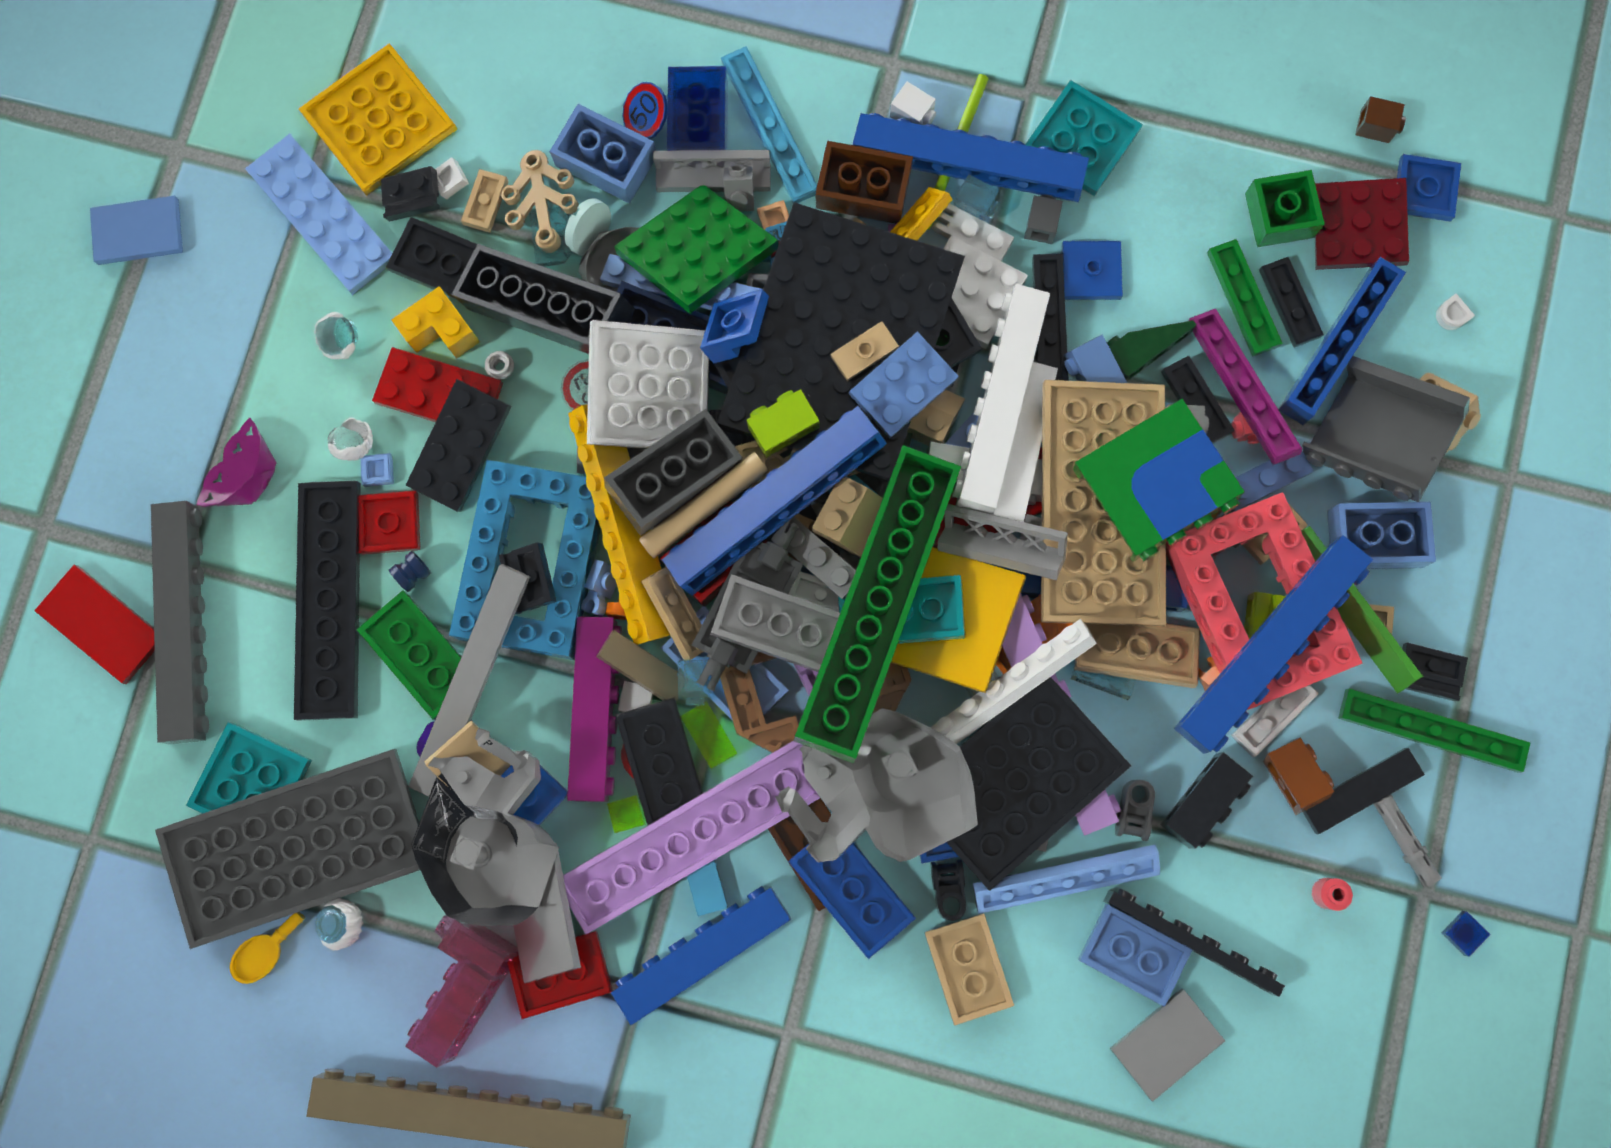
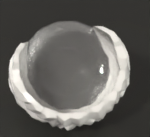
[328,418,373,461]

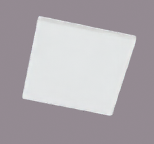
[587,320,709,448]

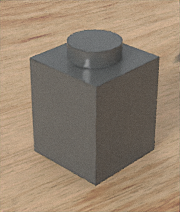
[1024,195,1063,244]

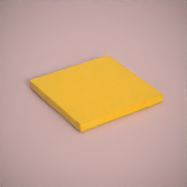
[299,43,457,196]
[891,547,1026,693]

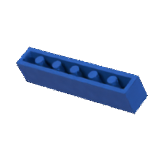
[1278,257,1406,425]
[611,886,791,1025]

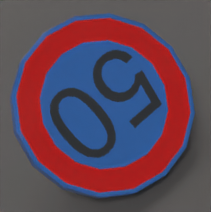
[622,82,668,139]

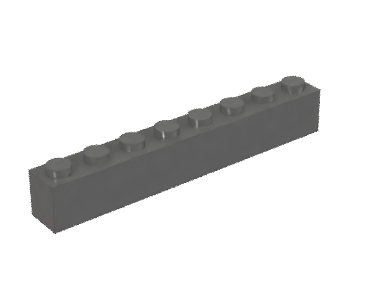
[151,501,209,744]

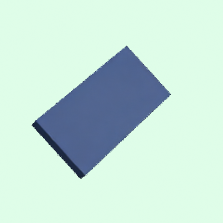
[788,843,916,959]

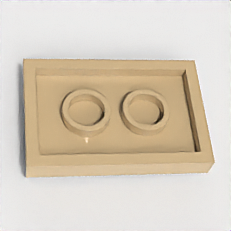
[924,913,1014,1026]

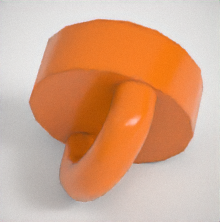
[605,599,627,621]

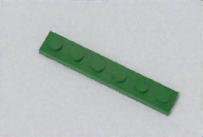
[1338,688,1530,773]

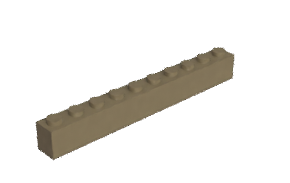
[306,1069,631,1148]

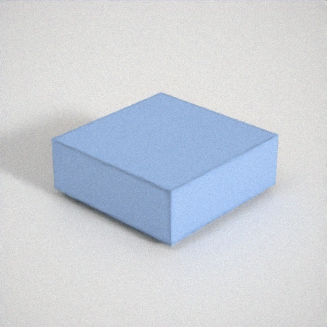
[360,453,394,487]

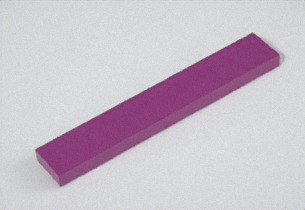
[1189,308,1303,465]

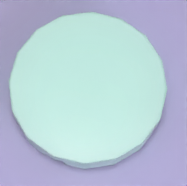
[565,198,611,256]

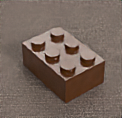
[815,141,913,224]

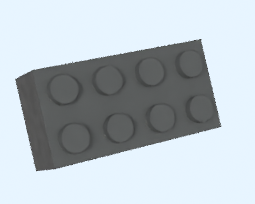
[604,409,743,536]

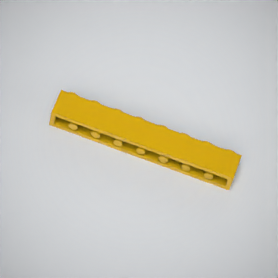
[568,404,671,645]

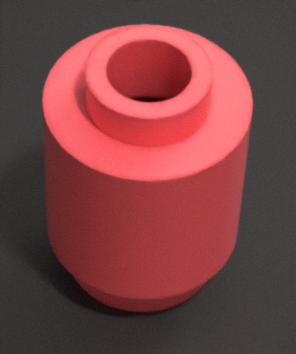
[1312,878,1353,911]

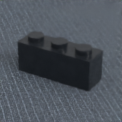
[1160,752,1253,849]

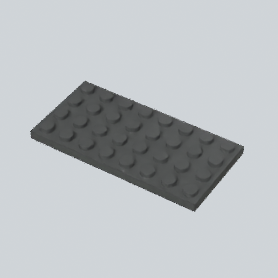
[155,749,420,949]

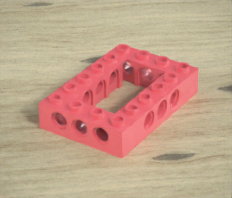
[1166,492,1363,711]

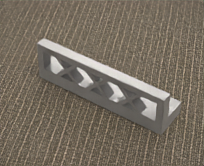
[653,150,771,192]
[938,504,1068,580]

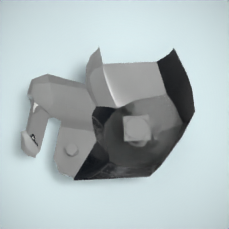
[411,728,559,926]

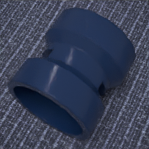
[388,551,431,592]

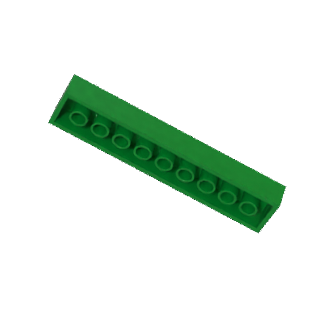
[793,445,961,763]

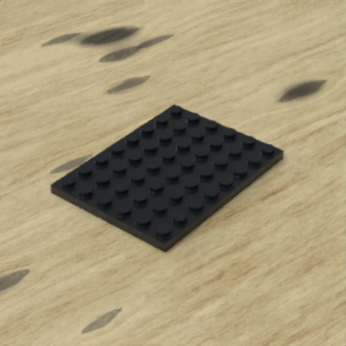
[717,202,965,481]

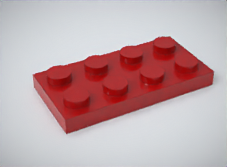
[372,347,503,422]

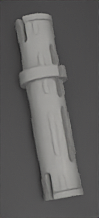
[1373,794,1442,887]

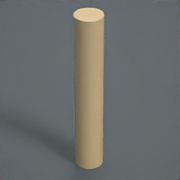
[639,452,769,558]

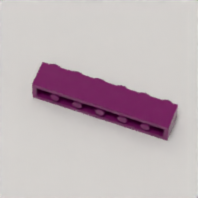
[567,617,622,802]

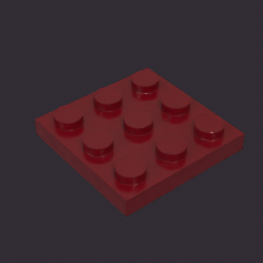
[1315,178,1409,270]

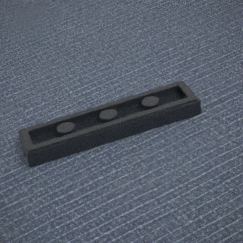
[1303,748,1425,834]

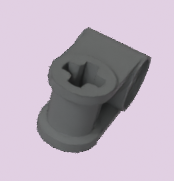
[1115,780,1155,841]

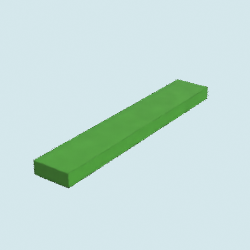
[1301,526,1423,694]

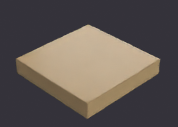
[424,720,511,785]

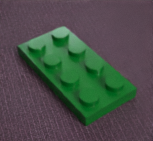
[357,590,461,720]

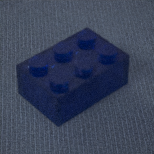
[667,66,728,151]

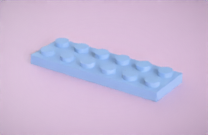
[245,133,392,295]

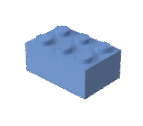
[549,104,656,204]
[1327,502,1436,569]

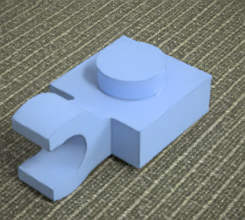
[581,559,617,617]

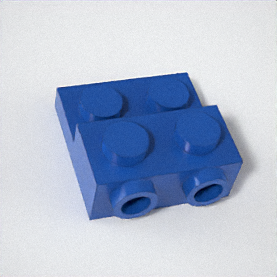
[700,288,769,364]

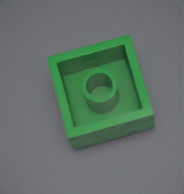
[1245,170,1325,247]

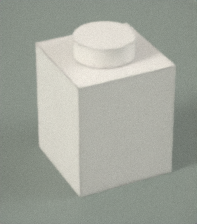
[890,81,936,125]

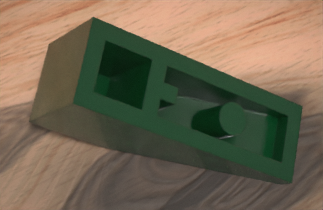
[1107,320,1197,382]

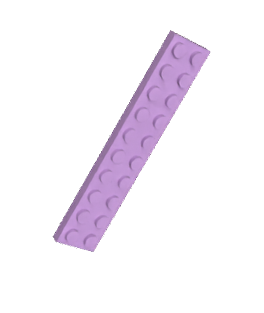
[563,741,820,934]

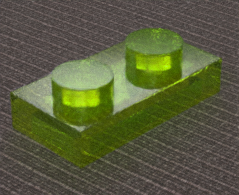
[681,701,738,769]

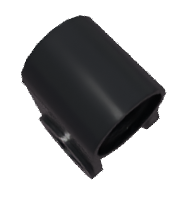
[930,859,966,921]

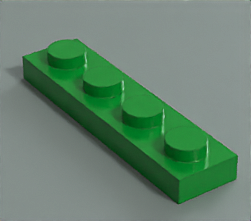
[1207,239,1283,357]

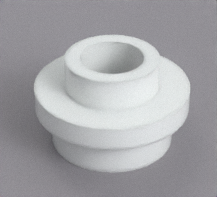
[485,351,514,380]

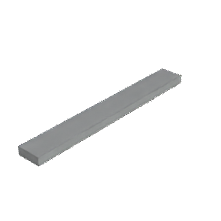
[408,564,530,797]

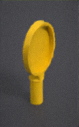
[230,912,305,984]

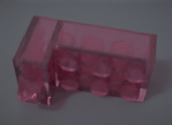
[405,915,519,1068]

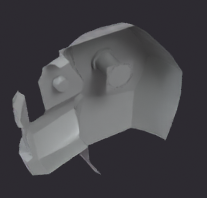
[775,708,978,862]

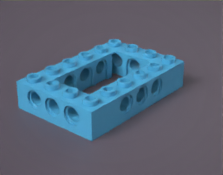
[449,460,601,660]

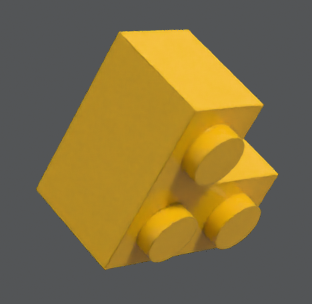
[391,286,480,359]

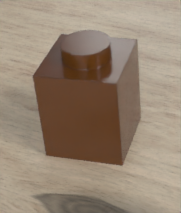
[1355,96,1406,143]

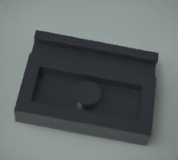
[381,166,440,222]
[499,542,557,614]
[1402,643,1468,701]

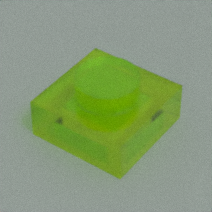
[607,795,646,833]

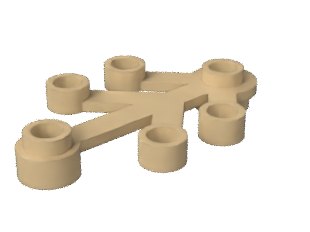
[501,150,579,253]

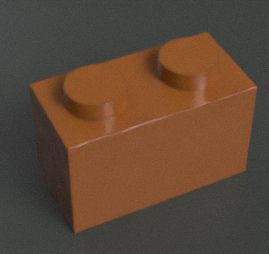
[1263,737,1335,815]

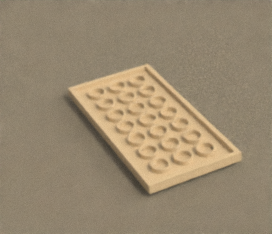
[1041,380,1166,627]

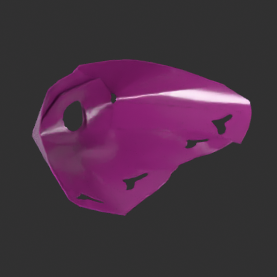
[196,418,277,507]

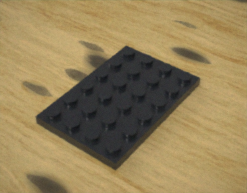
[946,677,1131,891]

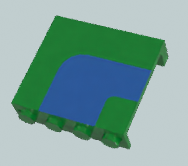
[1073,399,1245,562]

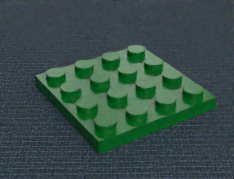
[614,185,779,314]

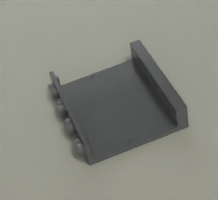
[1302,356,1470,502]

